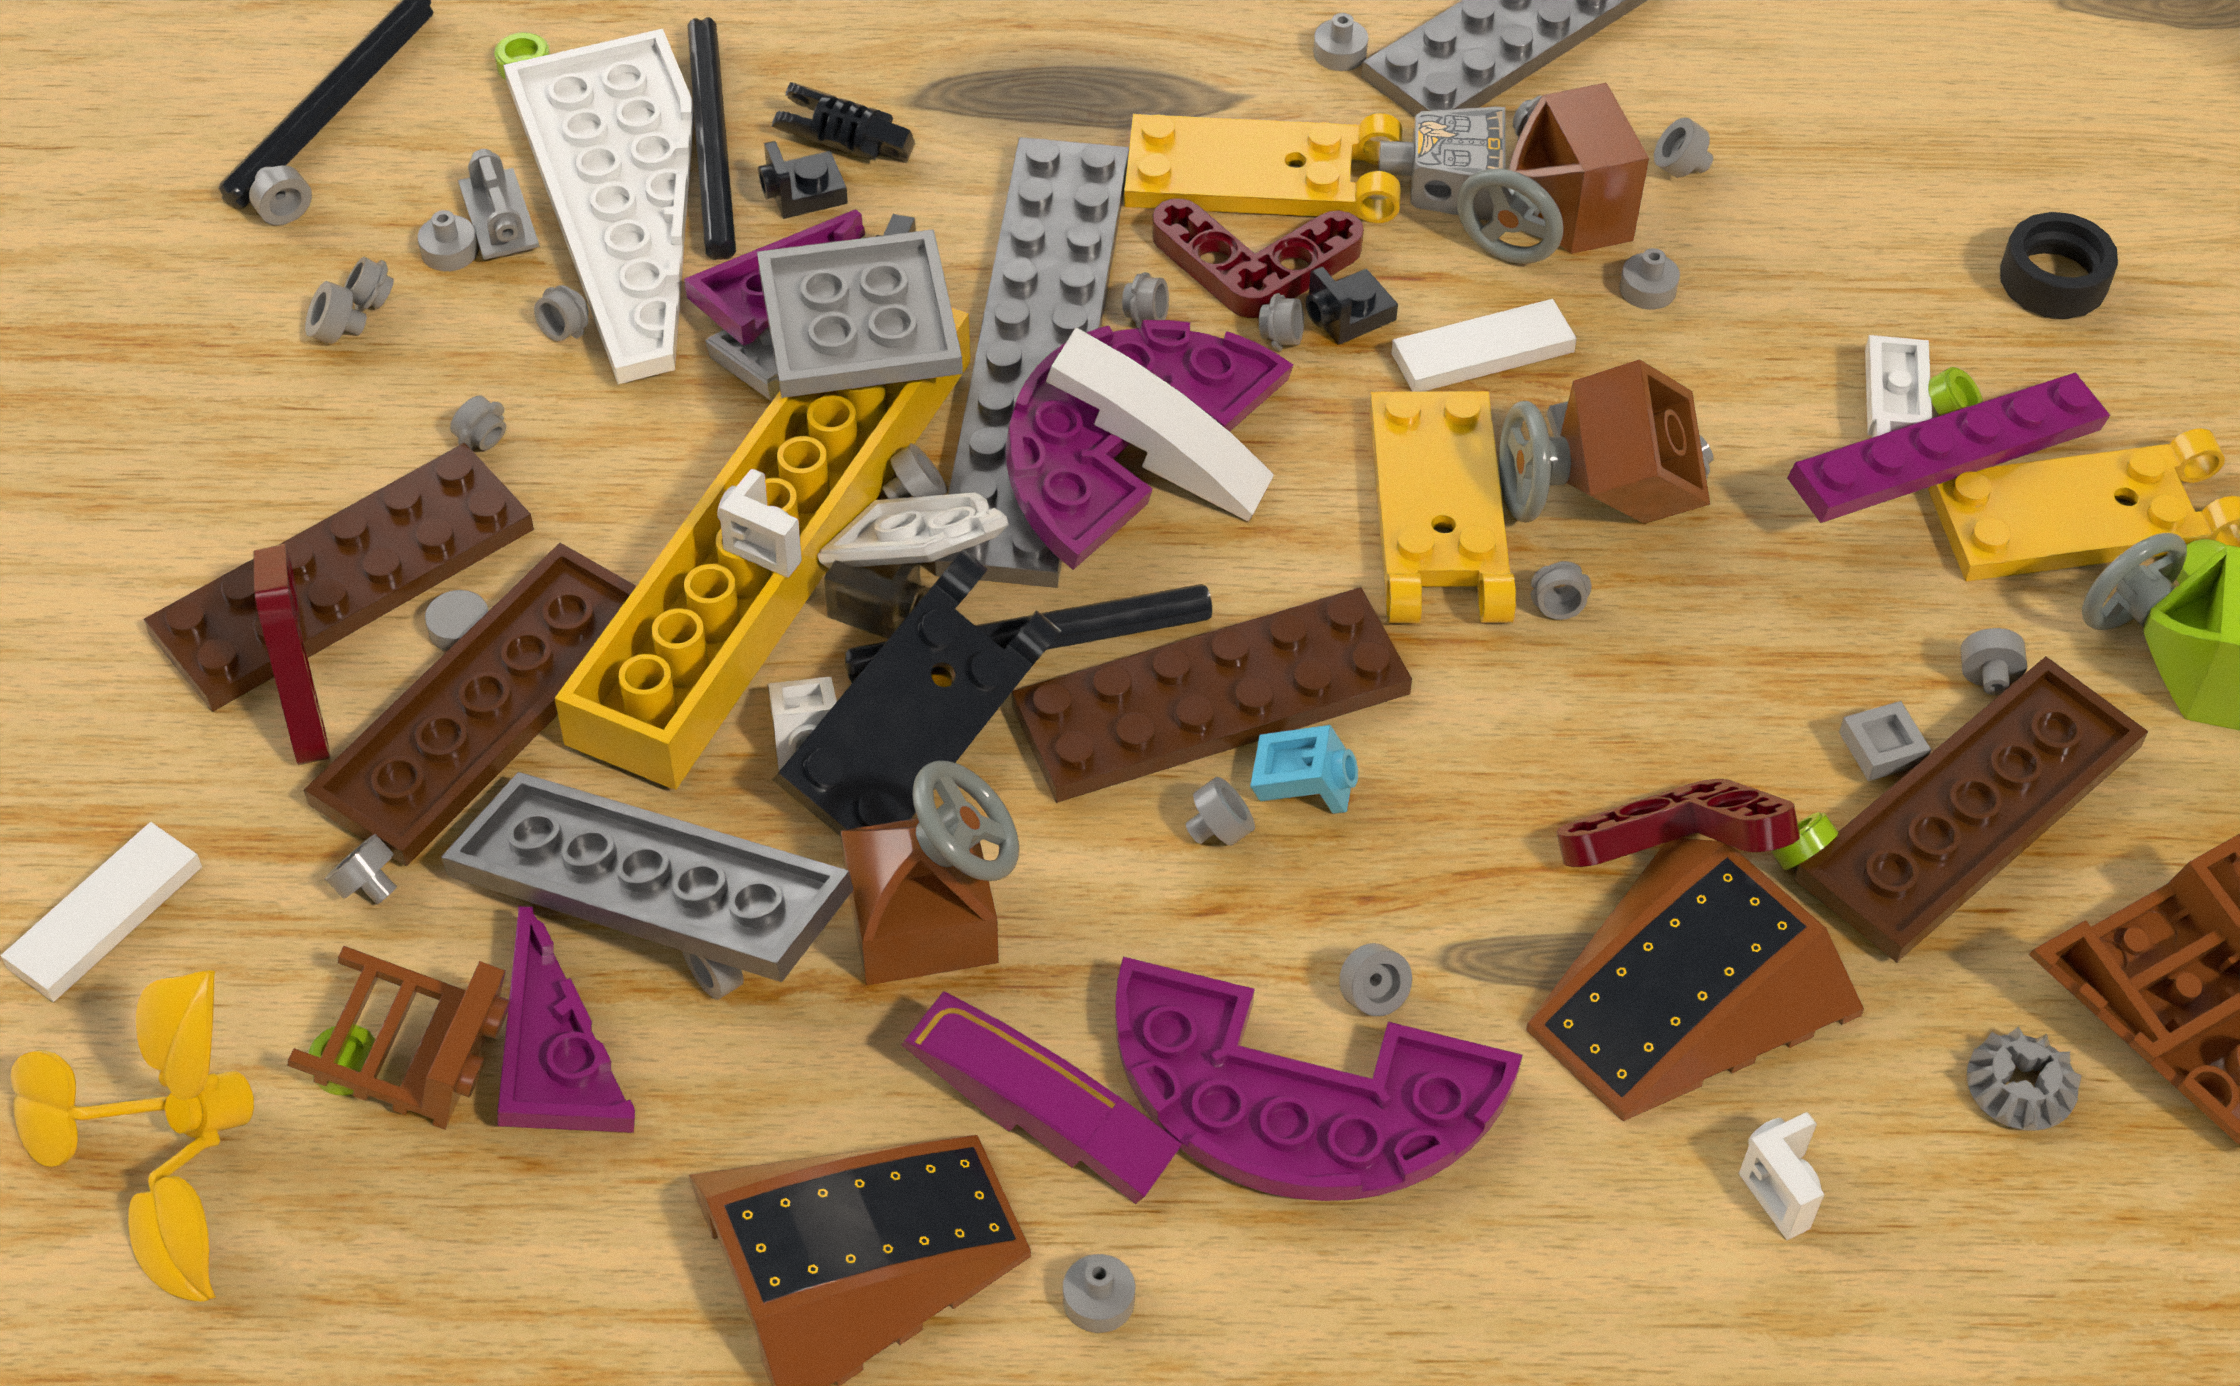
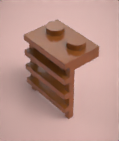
[288,946,511,1130]

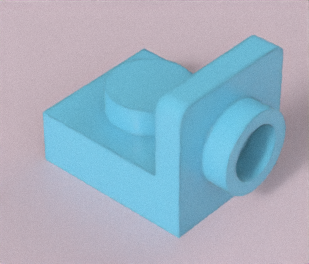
[1250,725,1358,814]

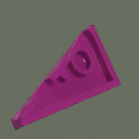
[684,209,865,346]
[498,906,635,1133]

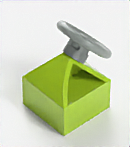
[2082,533,2240,731]

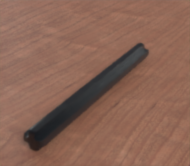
[219,0,433,209]
[687,17,736,260]
[845,584,1213,684]

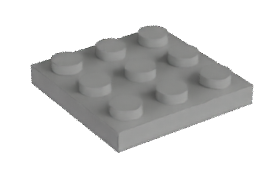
[757,229,963,398]

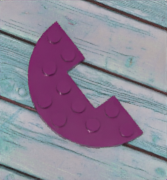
[1006,320,1294,570]
[1115,956,1523,1201]

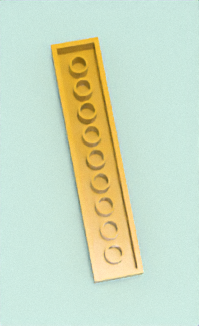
[555,307,971,790]

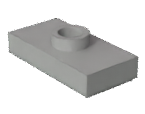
[705,327,780,401]

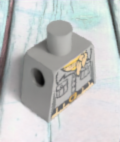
[1378,107,1506,221]

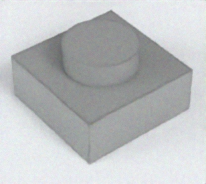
[1839,701,1931,781]

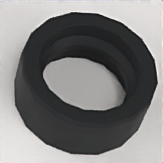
[2000,212,2118,319]

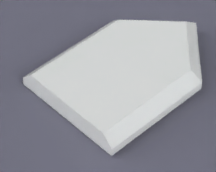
[817,492,1009,569]

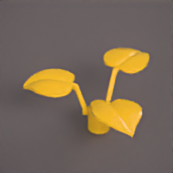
[10,970,254,1302]

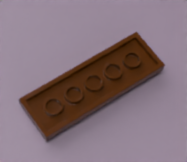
[144,443,534,712]
[304,542,636,867]
[1012,587,1412,803]
[1794,656,2148,963]

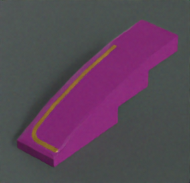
[901,991,1182,1204]

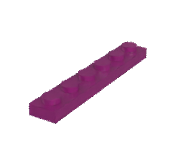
[1787,372,2110,523]

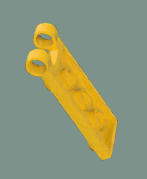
[1124,113,1403,223]
[1369,391,1516,623]
[1928,428,2240,582]

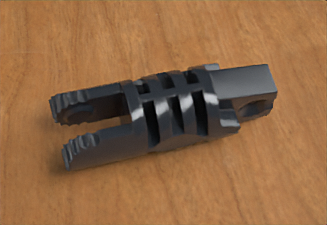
[772,82,915,162]

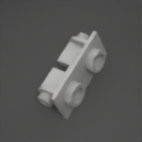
[458,149,540,260]

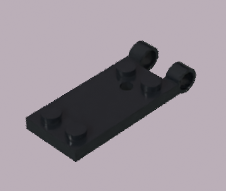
[772,549,1061,836]

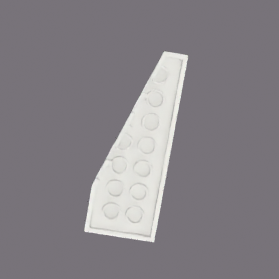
[504,29,694,384]

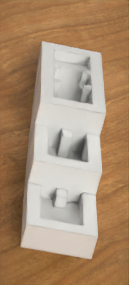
[1046,327,1274,522]

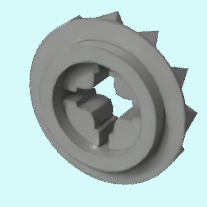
[1967,1026,2081,1131]

